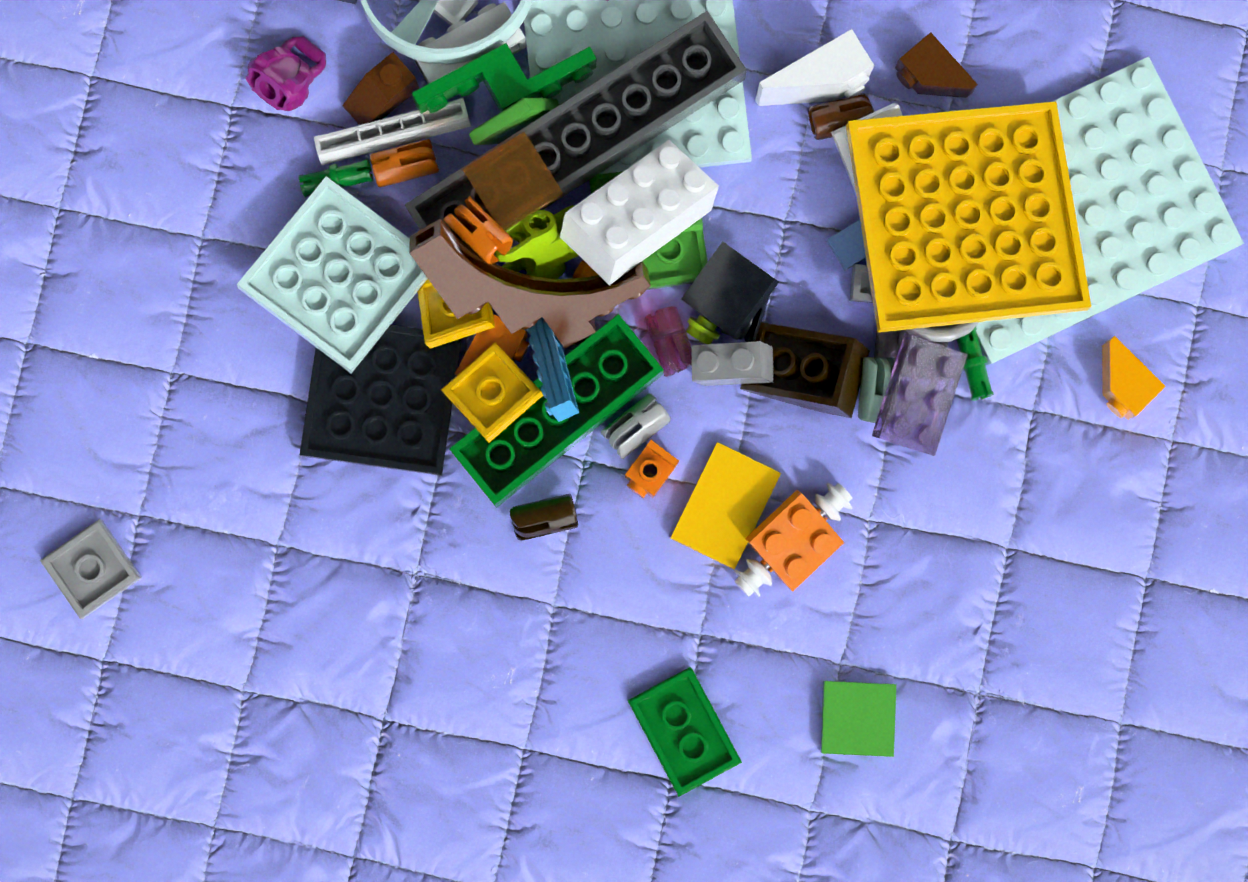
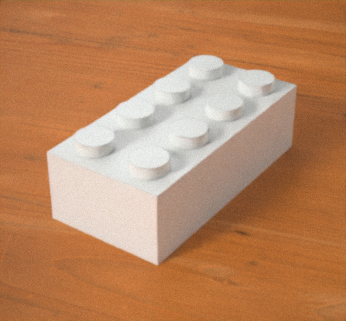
[560,140,719,285]

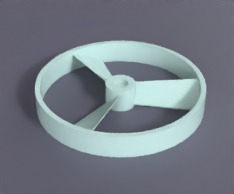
[361,0,532,64]

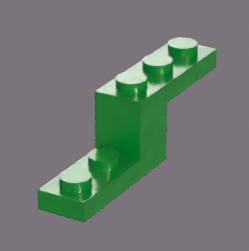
[412,43,597,114]

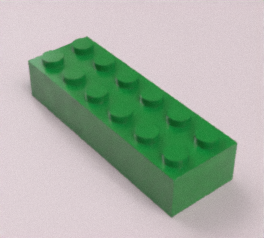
[449,314,664,508]

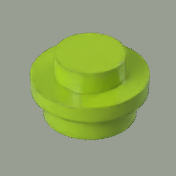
[686,314,720,344]

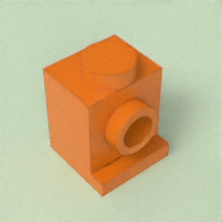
[625,440,679,498]

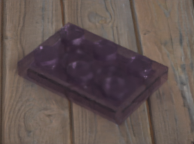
[872,333,968,456]

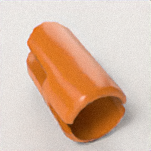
[370,139,439,187]
[443,196,513,264]

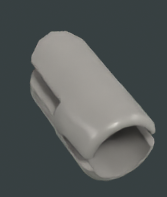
[601,394,671,459]

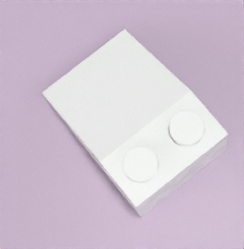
[755,29,874,106]

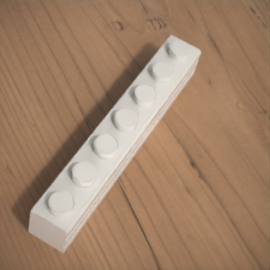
[314,98,471,165]

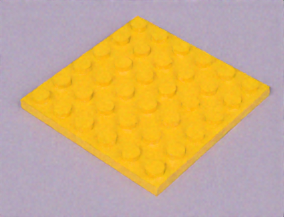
[846,101,1091,333]

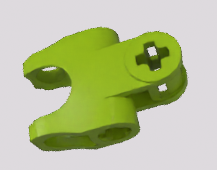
[494,205,579,279]

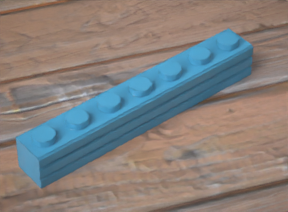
[527,317,579,422]

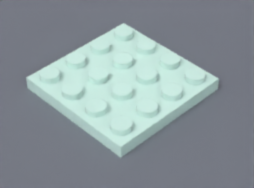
[237,176,428,373]

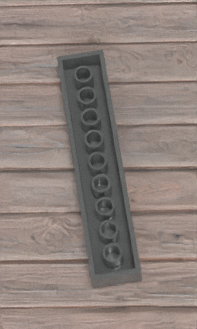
[405,11,747,248]

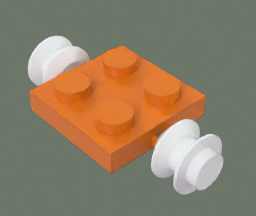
[734,483,853,597]

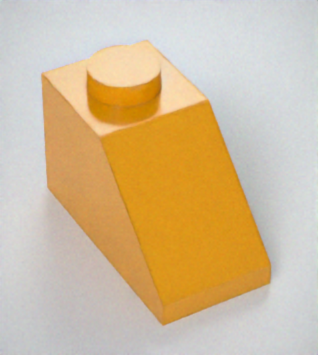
[1102,336,1166,420]

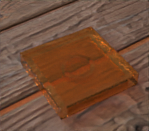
[463,132,563,230]

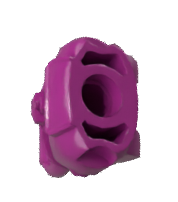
[245,36,326,111]

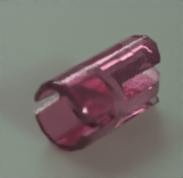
[644,306,692,377]

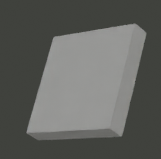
[40,519,142,619]

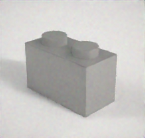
[692,341,773,386]

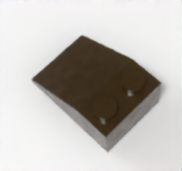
[740,322,870,418]

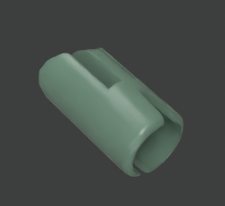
[858,357,899,423]

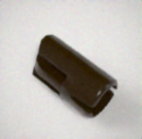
[510,494,579,541]

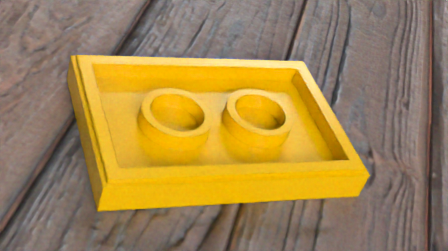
[670,442,781,570]

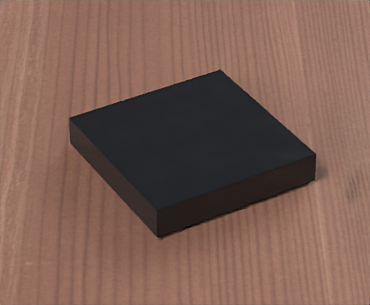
[681,241,779,340]

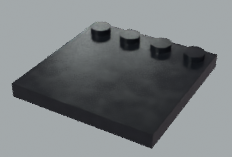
[299,325,462,476]

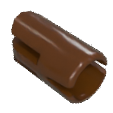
[808,94,875,140]

